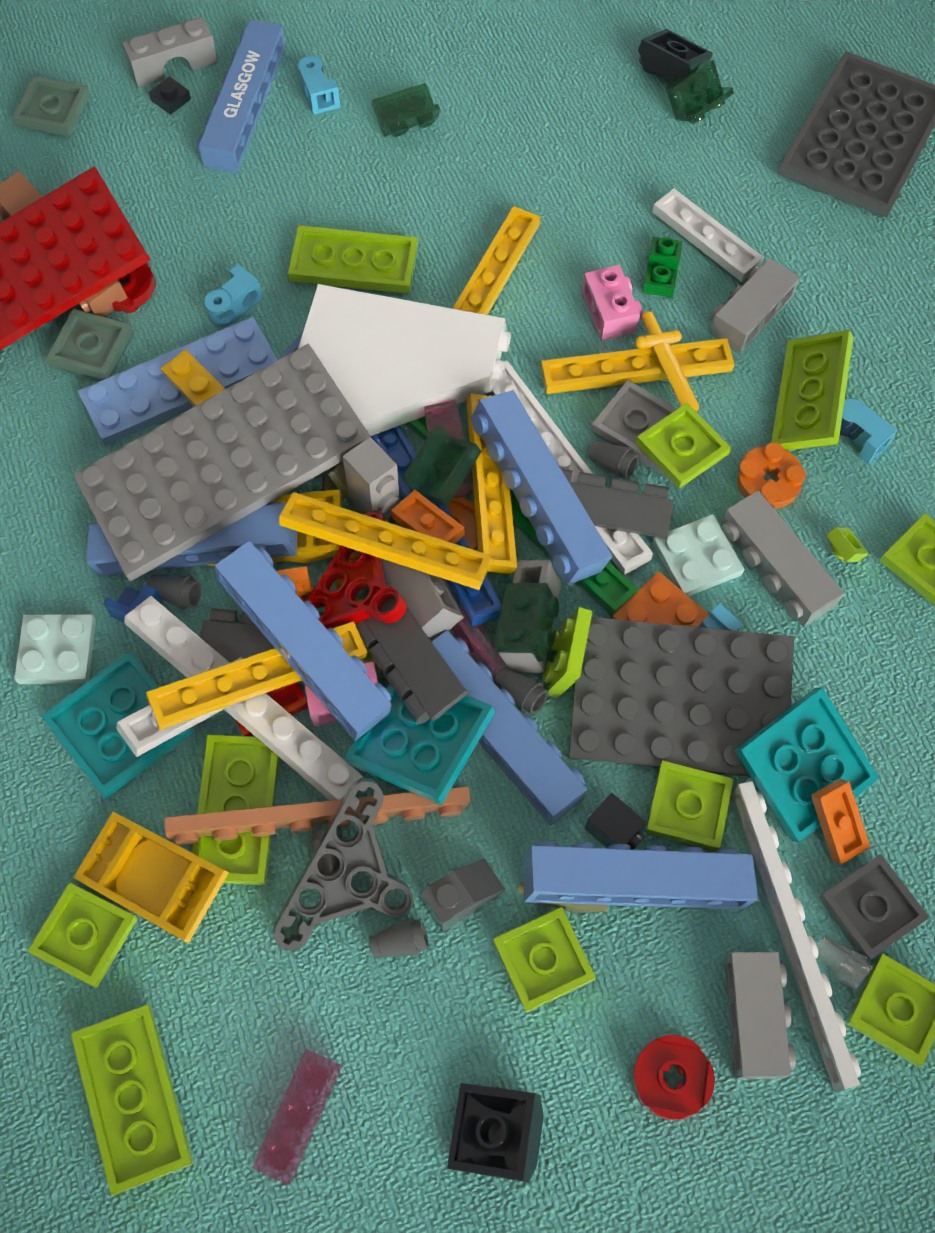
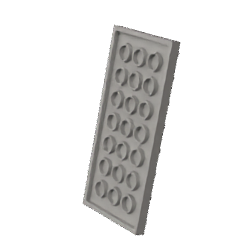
[73,343,371,581]

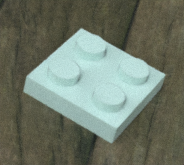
[652,514,745,596]
[14,614,96,684]

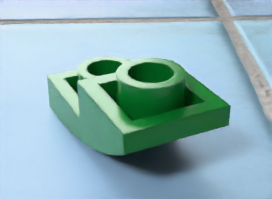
[643,236,683,298]

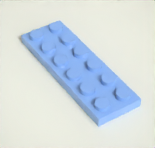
[78,317,277,446]

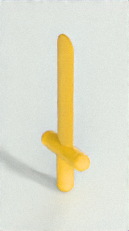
[635,311,699,412]

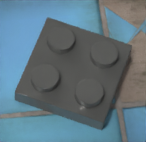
[818,854,930,962]

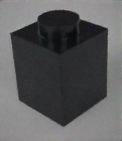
[584,792,646,850]

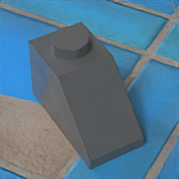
[421,859,505,933]

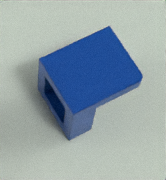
[103,584,164,622]

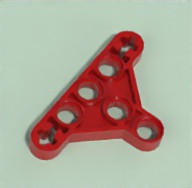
[306,511,407,629]

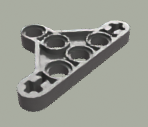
[274,778,413,951]

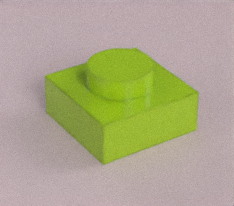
[826,527,869,562]

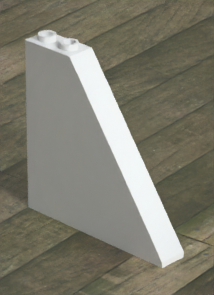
[298,284,511,436]

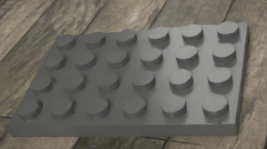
[777,51,935,218]
[568,617,794,777]

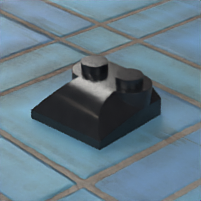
[638,29,713,87]
[447,1083,544,1183]

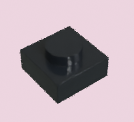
[149,76,191,115]

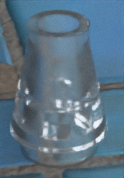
[816,934,874,991]

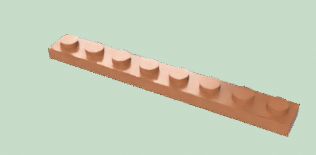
[165,787,470,845]

